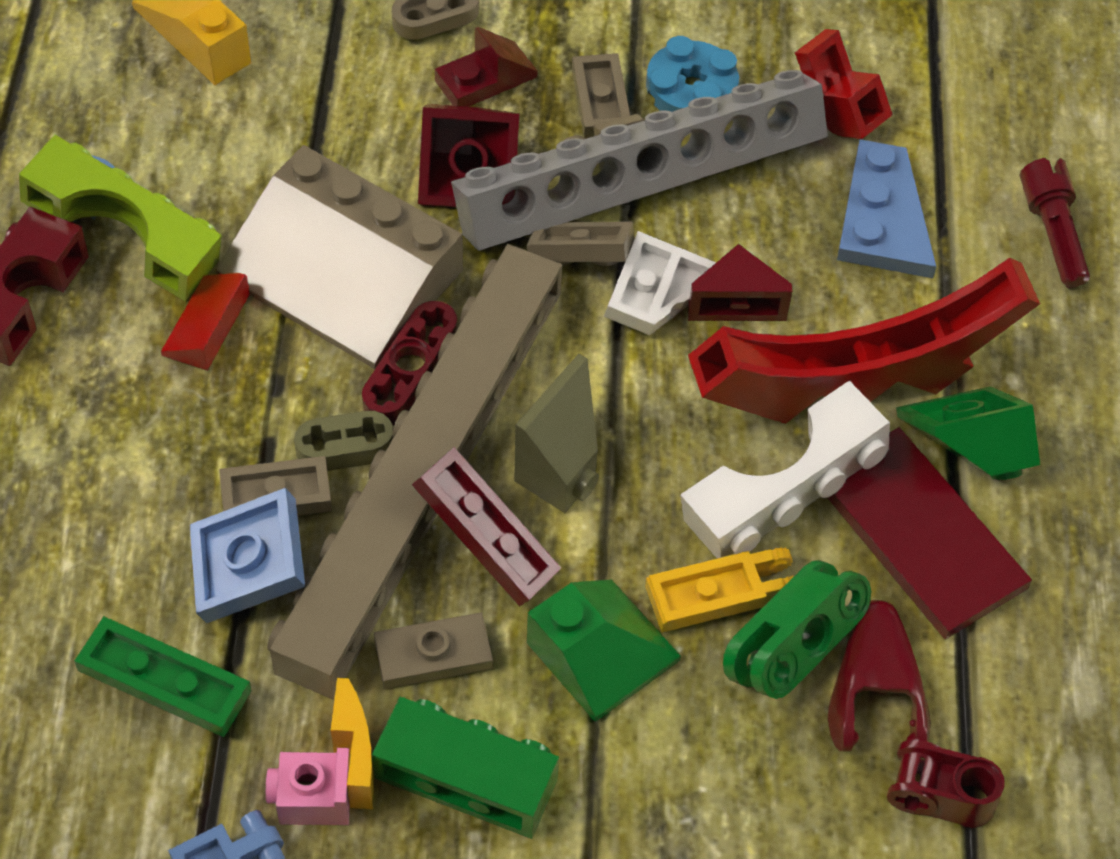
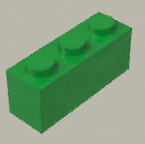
[372,696,559,839]

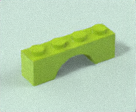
[19,134,222,302]

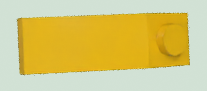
[132,0,251,86]

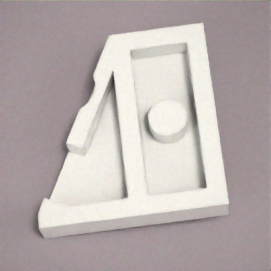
[603,231,716,335]

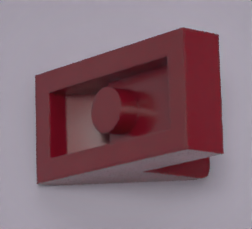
[435,27,538,107]

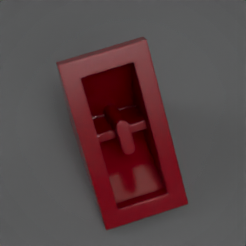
[688,244,793,321]

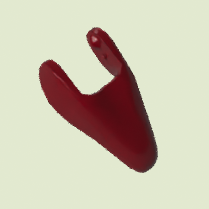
[827,600,931,752]

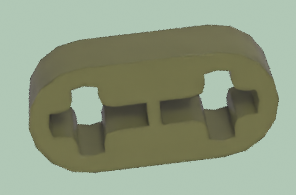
[294,411,393,471]

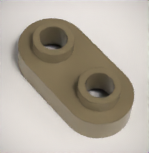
[392,0,479,40]

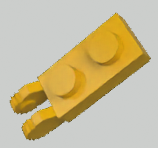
[645,547,794,633]

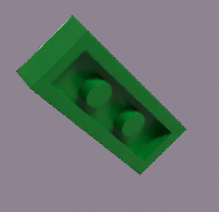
[74,616,252,737]

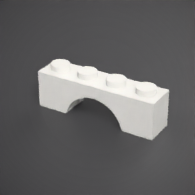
[680,381,890,558]

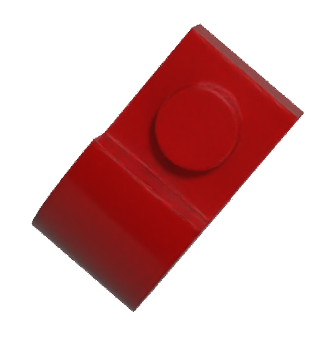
[794,29,893,139]

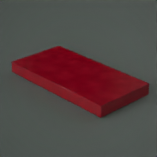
[827,427,1032,640]

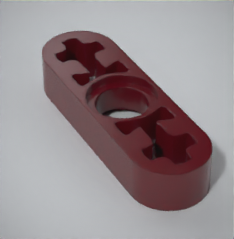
[362,301,457,426]

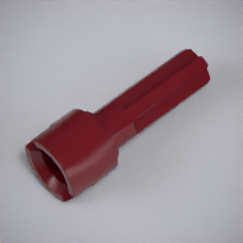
[1019,158,1090,289]

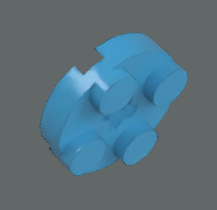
[646,36,739,112]

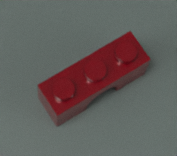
[0,206,89,366]

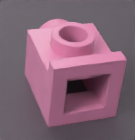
[266,748,350,825]

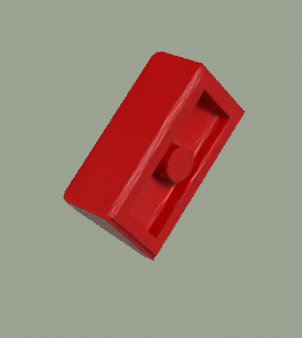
[161,273,250,371]

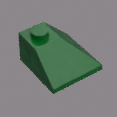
[896,386,1040,480]
[526,579,681,722]

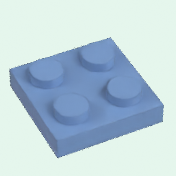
[190,488,305,623]

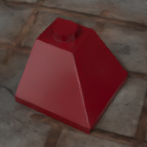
[418,104,520,207]

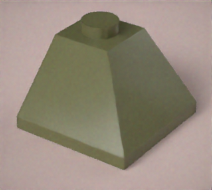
[514,354,599,513]

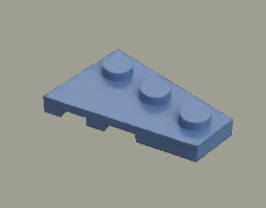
[837,139,936,278]

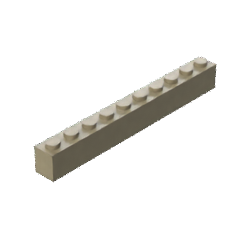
[267,244,562,700]

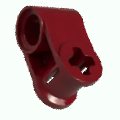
[887,740,1005,828]

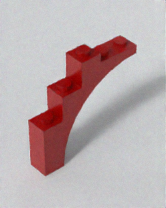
[688,258,1040,424]

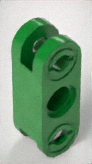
[723,560,872,699]

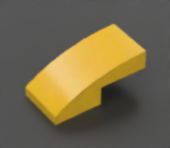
[331,678,374,810]

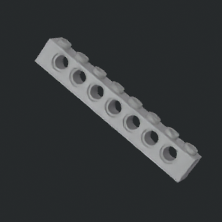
[451,70,828,251]

